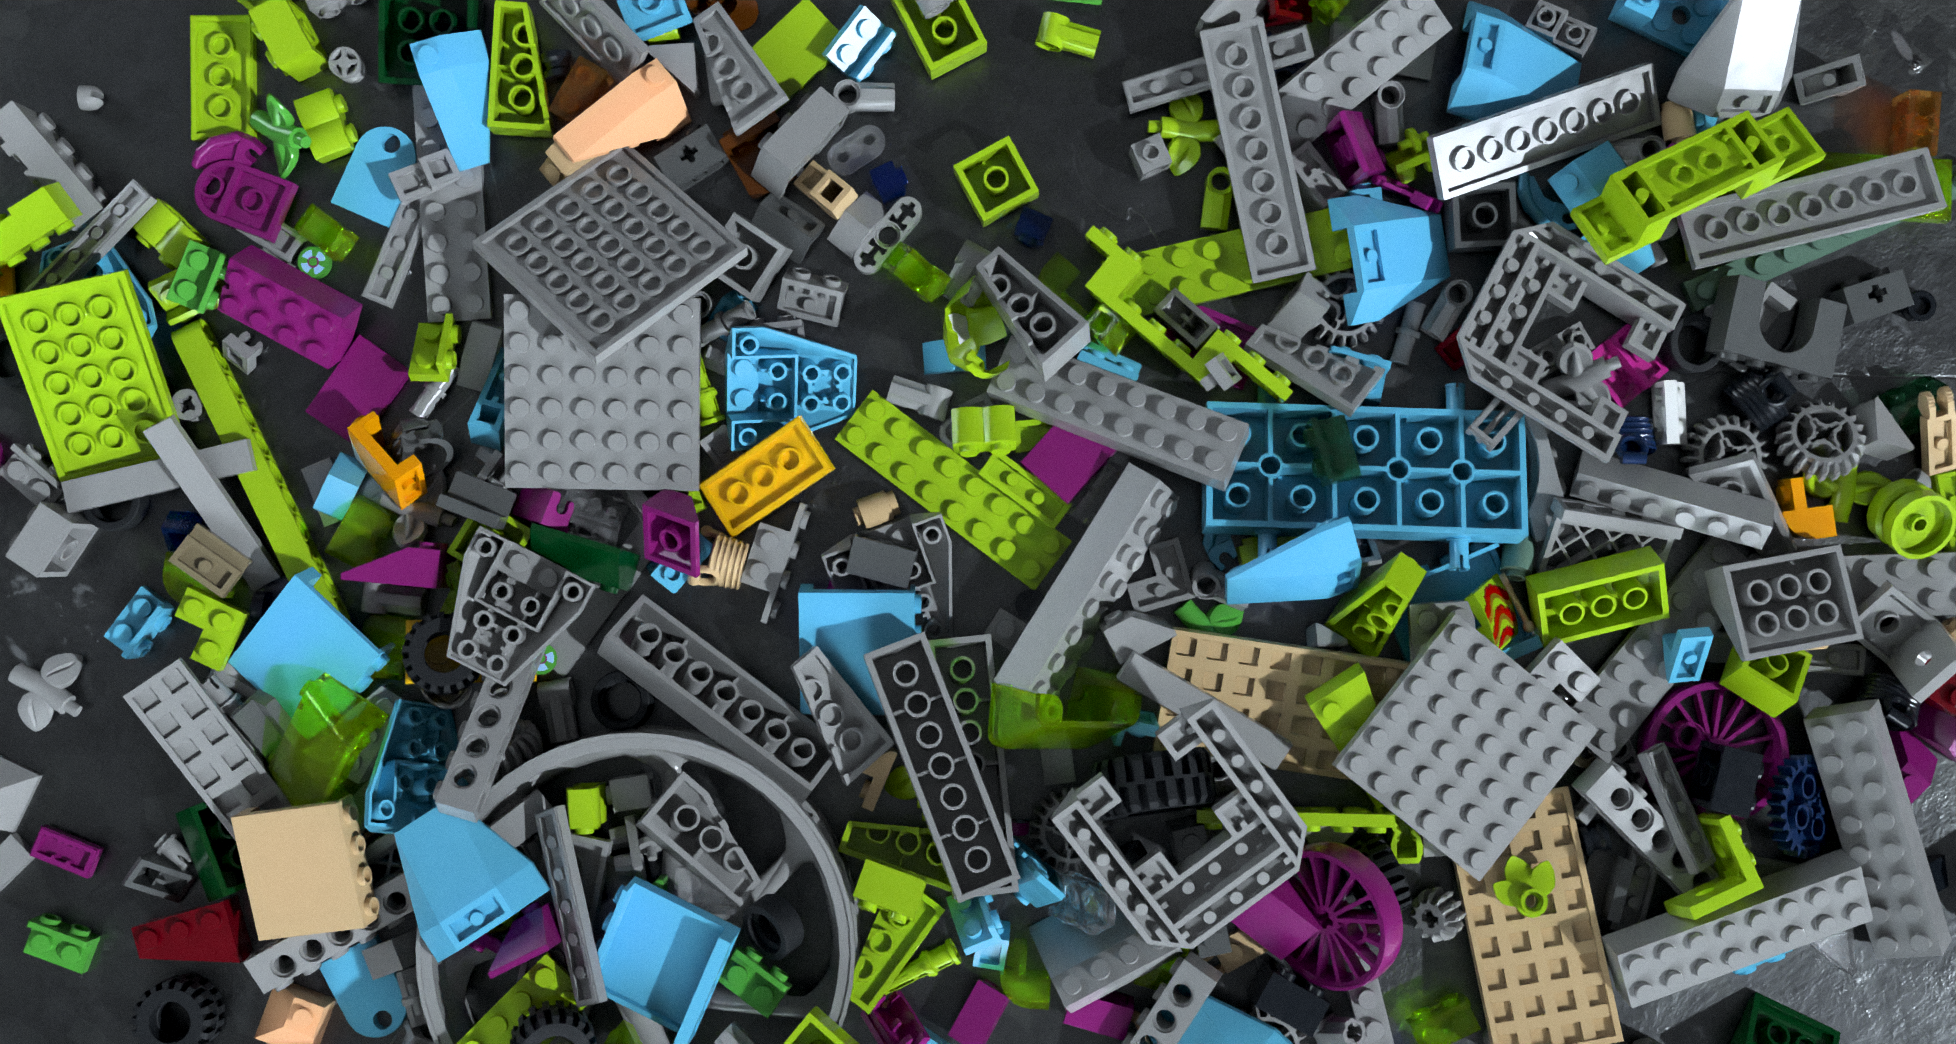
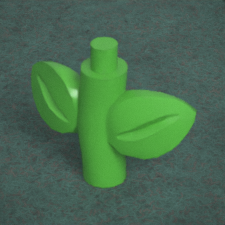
[250,93,312,179]
[1173,599,1244,635]

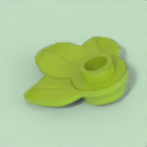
[1493,856,1555,918]

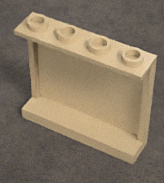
[230,794,379,941]

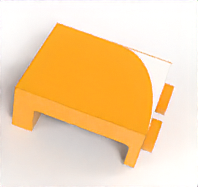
[347,411,428,510]

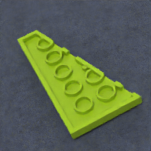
[1196,806,1395,834]

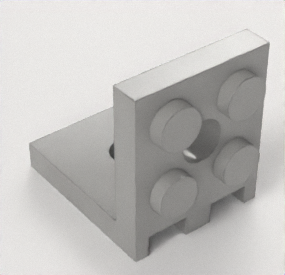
[1857,580,1956,703]

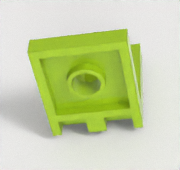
[1663,812,1764,920]

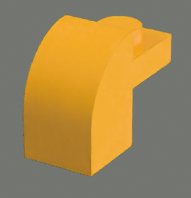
[1776,477,1837,539]

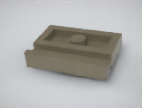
[168,523,253,598]

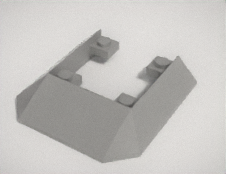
[1456,221,1686,464]
[1050,698,1307,949]

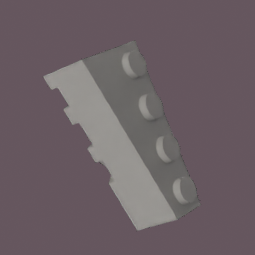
[0,100,112,233]
[976,246,1091,382]

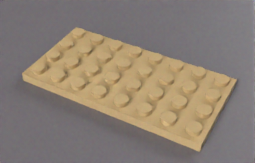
[1152,627,1410,780]
[1452,786,1624,1044]

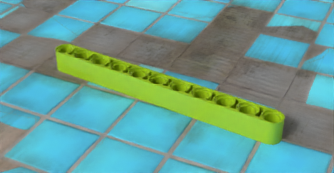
[171,318,351,622]

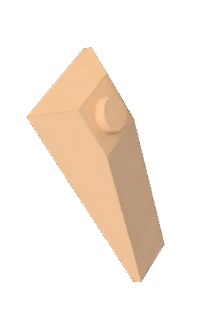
[552,58,692,163]

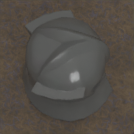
[386,418,453,479]

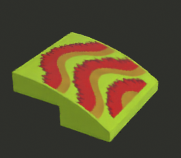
[1464,573,1518,650]

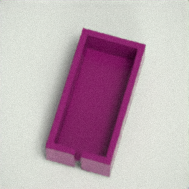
[217,245,363,370]

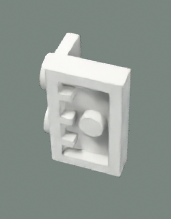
[1651,380,1687,446]

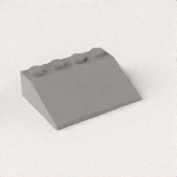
[1704,544,1864,662]
[1028,890,1184,1013]

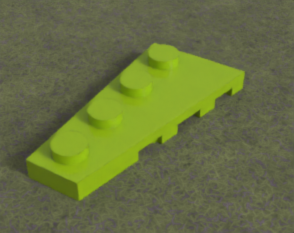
[850,893,945,1014]

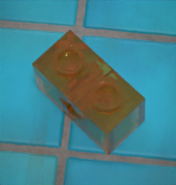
[548,55,614,124]
[1888,89,1942,157]

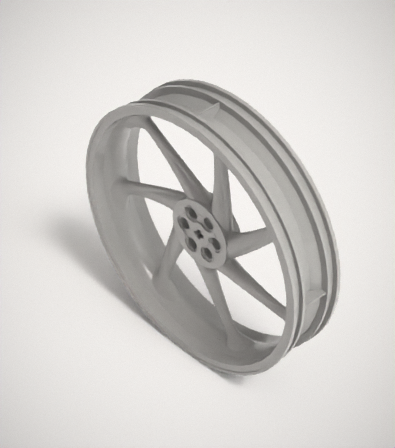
[415,724,861,1044]

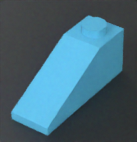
[468,347,505,451]

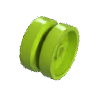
[1866,479,1956,559]

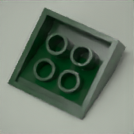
[378,0,484,86]
[1730,992,1841,1044]

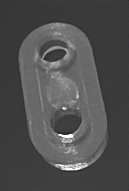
[828,125,885,176]

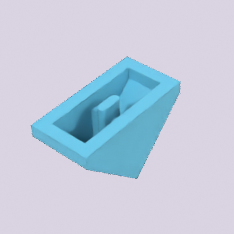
[313,452,367,522]

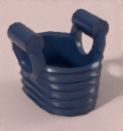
[1615,416,1657,464]

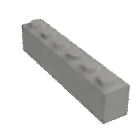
[1569,450,1775,550]

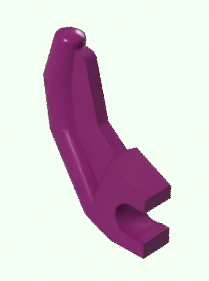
[191,131,267,170]
[1371,174,1444,214]

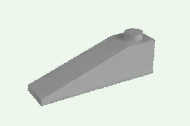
[635,771,761,907]

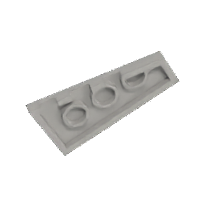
[692,1,789,137]
[790,646,895,786]

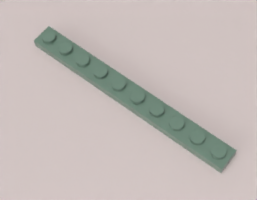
[1679,165,1956,313]

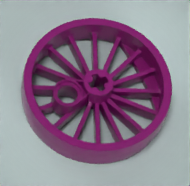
[1637,679,1789,821]
[1284,841,1403,991]

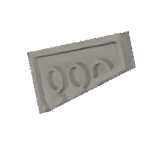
[1244,324,1385,417]
[1689,451,1797,558]

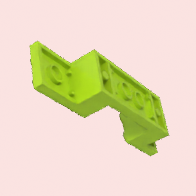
[1570,106,1826,265]
[1085,225,1293,404]

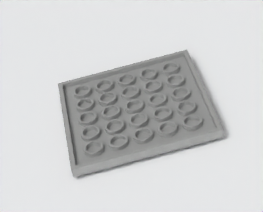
[472,146,748,365]
[504,294,701,491]
[1332,611,1598,882]

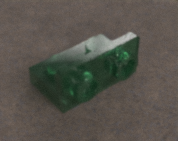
[1874,376,1949,437]
[1303,415,1362,487]

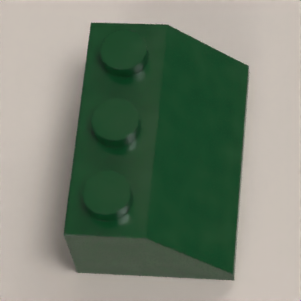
[530,523,641,595]
[175,802,247,902]

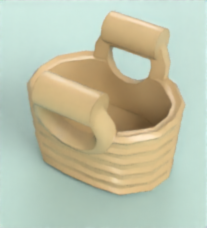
[687,525,750,590]

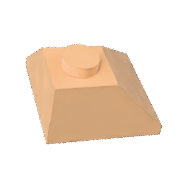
[254,983,336,1044]

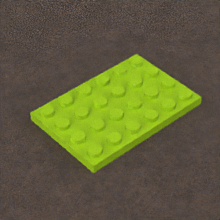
[0,269,180,483]

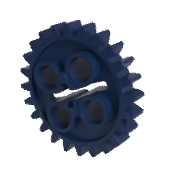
[1767,754,1835,859]

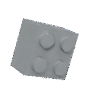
[717,212,793,302]
[5,502,98,577]

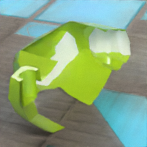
[943,275,1010,379]

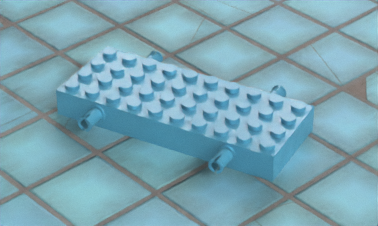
[1202,383,1529,572]

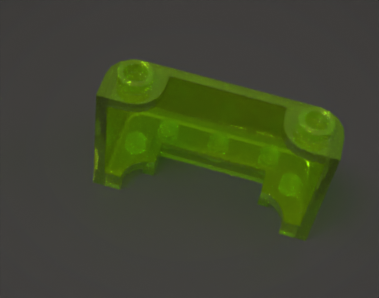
[266,672,389,806]
[988,683,1142,749]

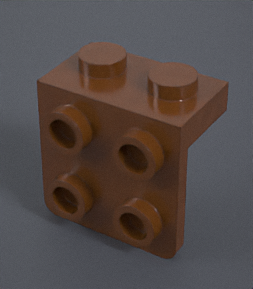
[719,111,806,200]

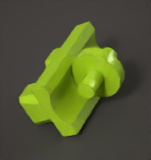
[1384,127,1434,184]

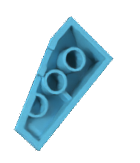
[409,30,491,172]
[1548,140,1656,274]
[1013,835,1066,908]

